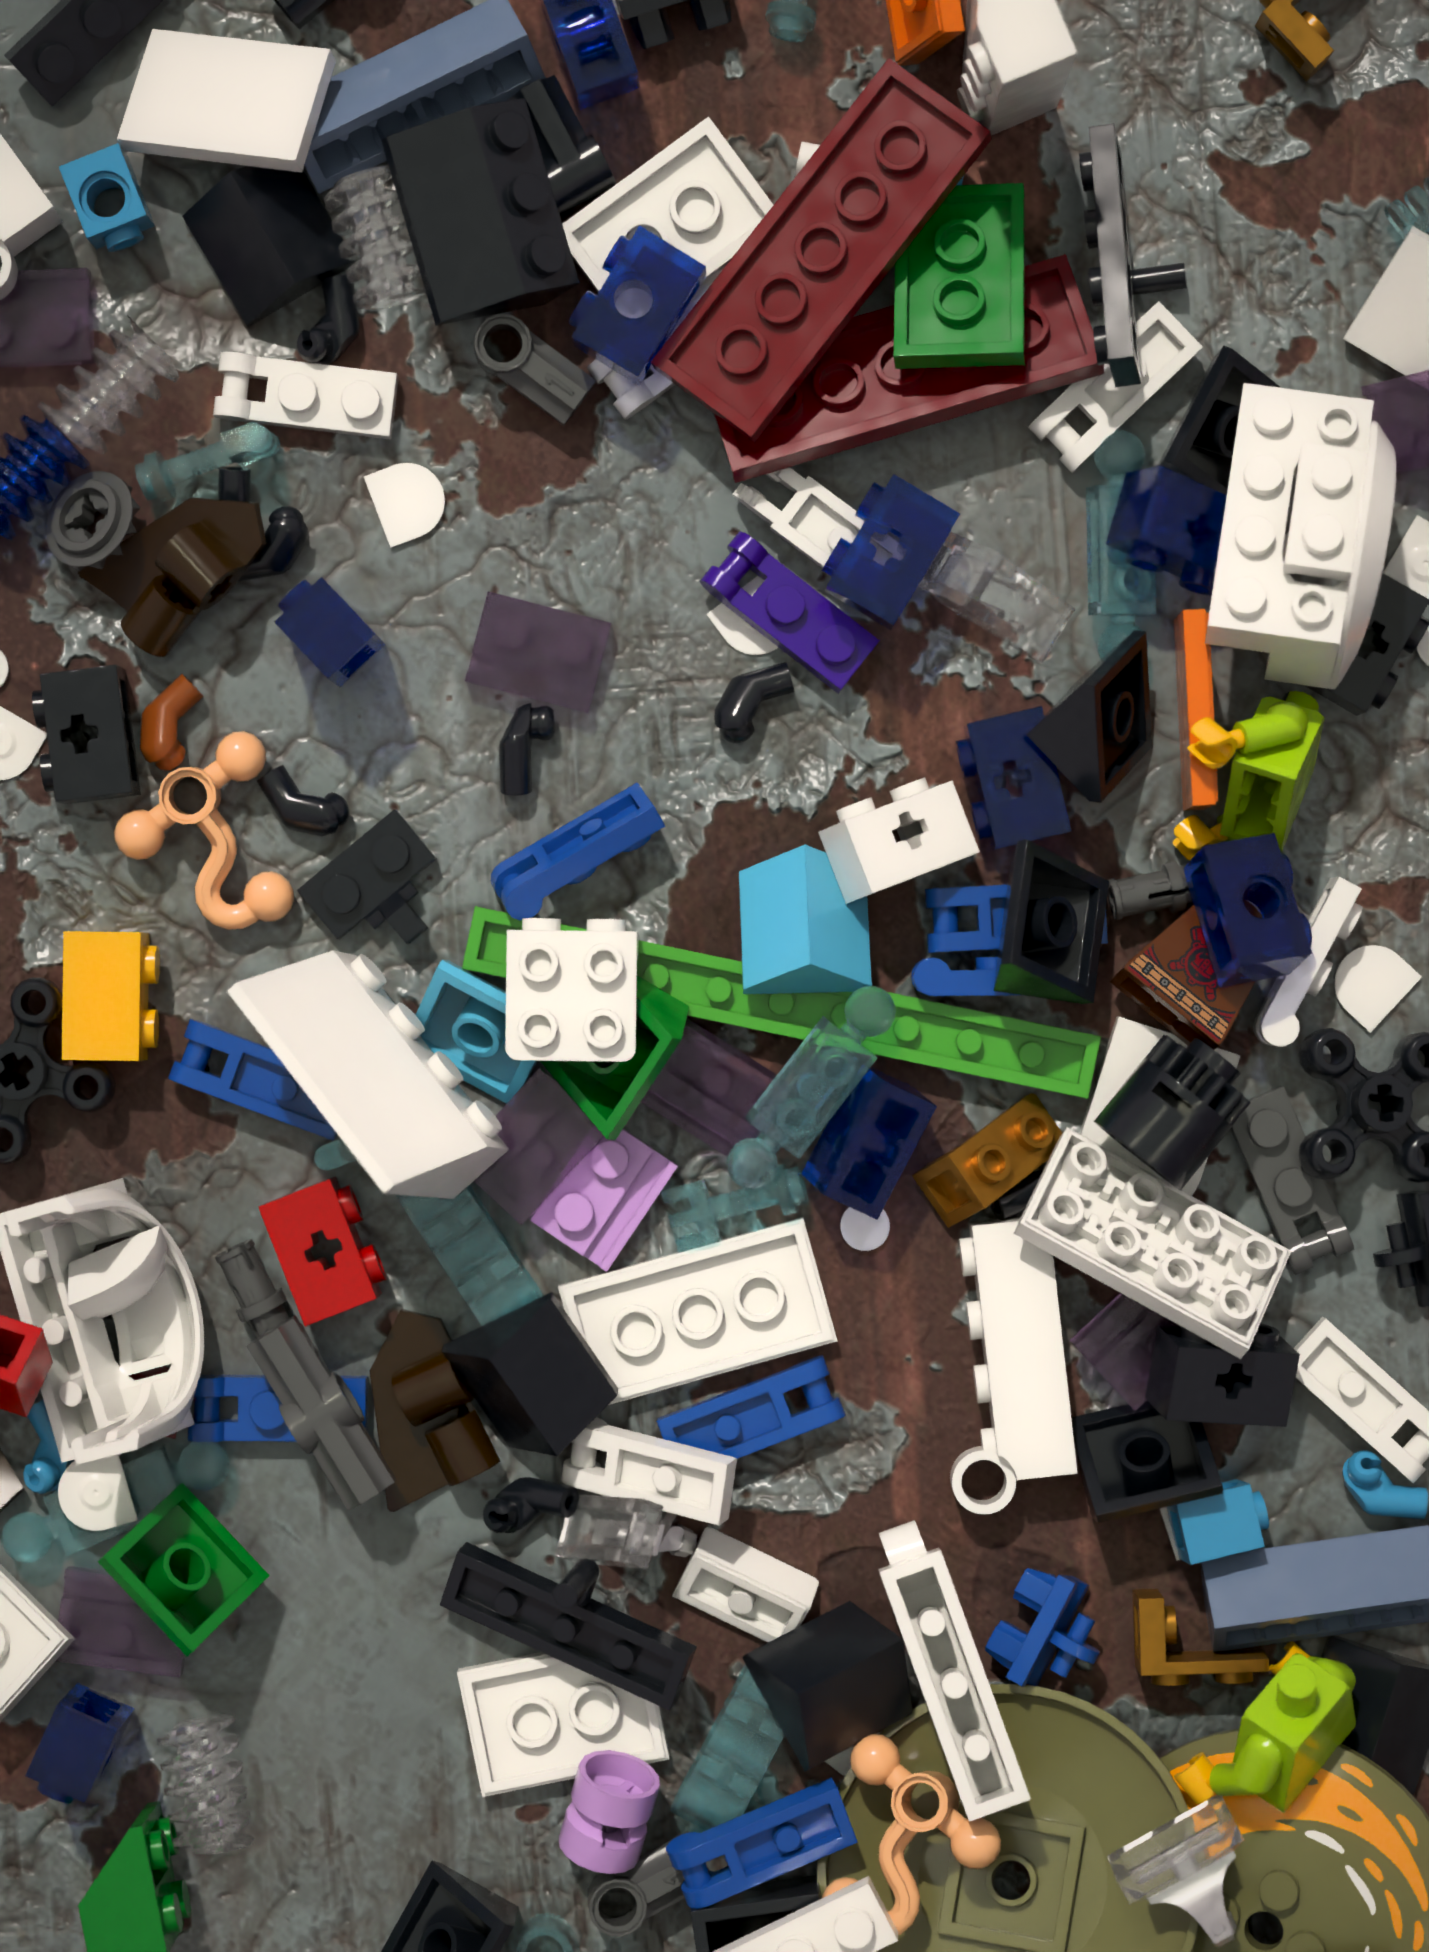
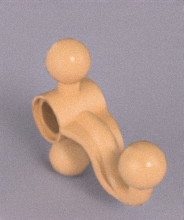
[114,731,294,930]
[822,1734,1001,1936]

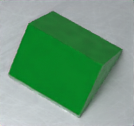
[540,976,689,1140]
[98,1483,270,1657]

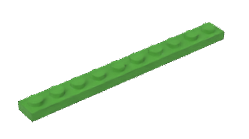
[462,906,1101,1099]

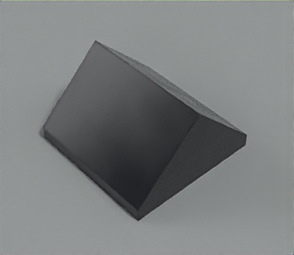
[182,166,357,327]
[1154,346,1281,508]
[1026,630,1152,803]
[993,839,1109,1004]
[442,1292,618,1456]
[1071,1400,1224,1523]
[742,1601,913,1771]
[1321,1635,1429,1795]
[381,1860,519,1952]

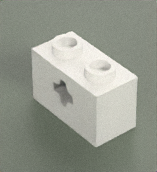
[818,777,980,904]

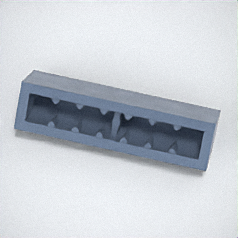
[304,0,546,194]
[1201,1525,1429,1652]

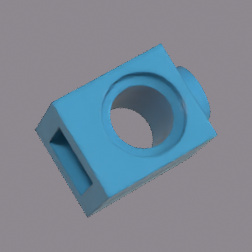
[59,143,155,252]
[1166,1479,1269,1565]

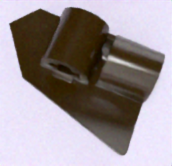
[78,497,267,657]
[370,1309,500,1512]

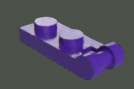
[700,531,880,694]

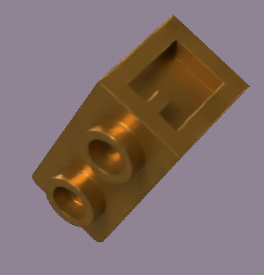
[1255,0,1334,81]
[912,1093,1062,1228]
[1132,1589,1269,1686]

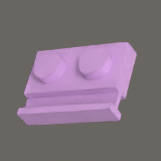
[530,1125,678,1272]

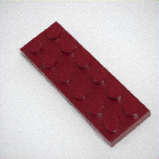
[651,58,992,443]
[713,254,1104,483]

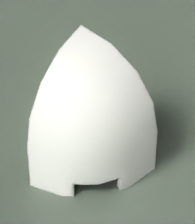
[67,1225,167,1320]

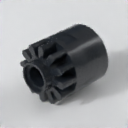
[1094,1035,1251,1191]

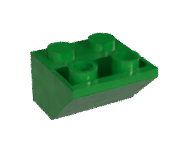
[78,1801,191,1952]

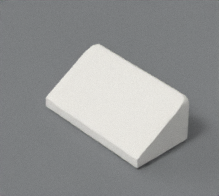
[672,1527,819,1643]

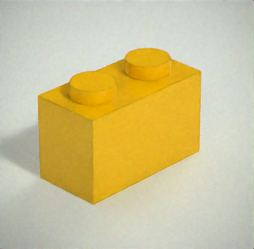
[62,931,160,1061]

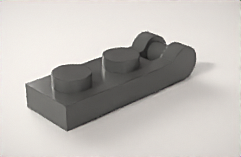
[1230,1086,1354,1275]

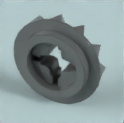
[46,471,140,571]

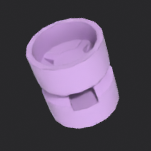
[559,1750,660,1874]

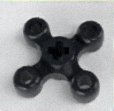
[0,977,116,1165]
[1298,1028,1429,1183]

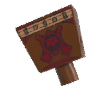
[1110,896,1266,1050]

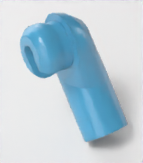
[23,1400,75,1494]
[1342,1450,1428,1520]

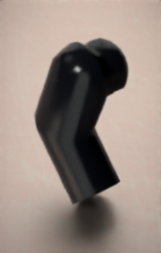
[483,1477,579,1533]

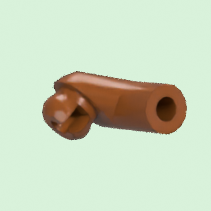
[140,674,204,771]

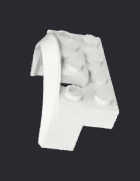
[1205,383,1396,690]
[0,1178,204,1465]

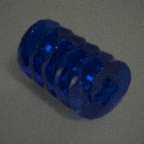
[0,414,90,540]

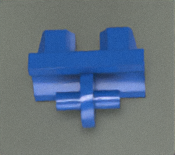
[985,1568,1100,1687]

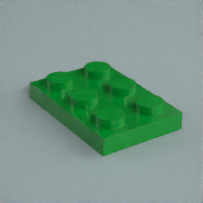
[894,183,1025,369]

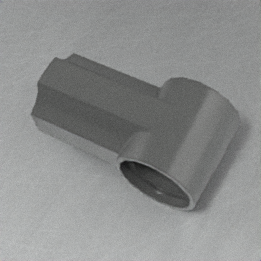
[474,314,596,426]
[587,1830,710,1937]

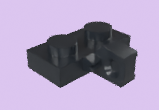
[297,809,437,944]

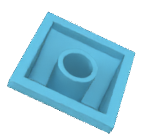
[739,845,872,994]
[416,960,537,1107]

